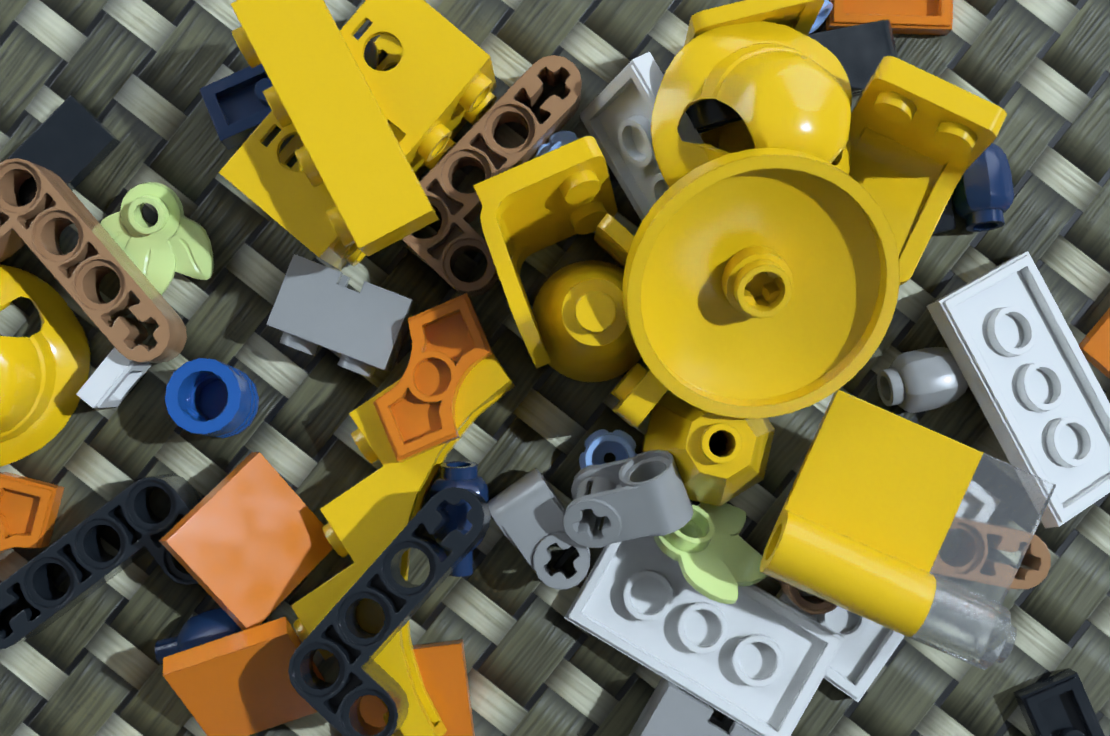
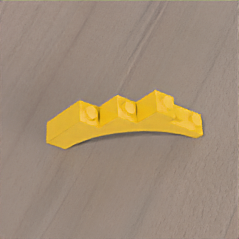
[291,354,515,736]

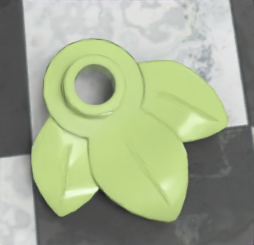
[100,182,214,295]
[653,502,768,604]

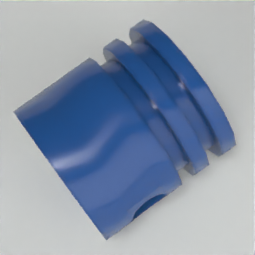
[165,358,259,438]

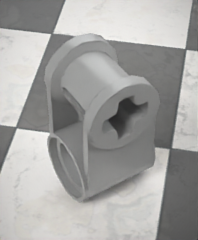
[563,450,694,548]
[487,467,591,589]

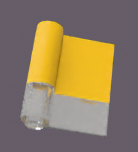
[760,390,1056,670]

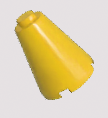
[532,260,641,382]

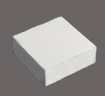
[76,347,152,408]

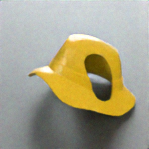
[651,21,852,188]
[0,265,90,467]

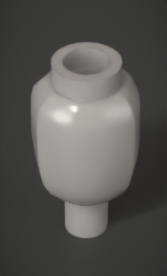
[877,347,969,413]

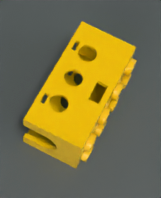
[218,0,497,271]

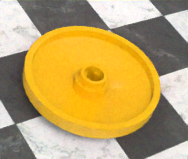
[623,148,900,419]

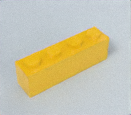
[231,0,439,256]

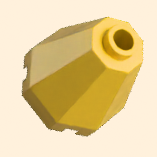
[642,391,775,506]

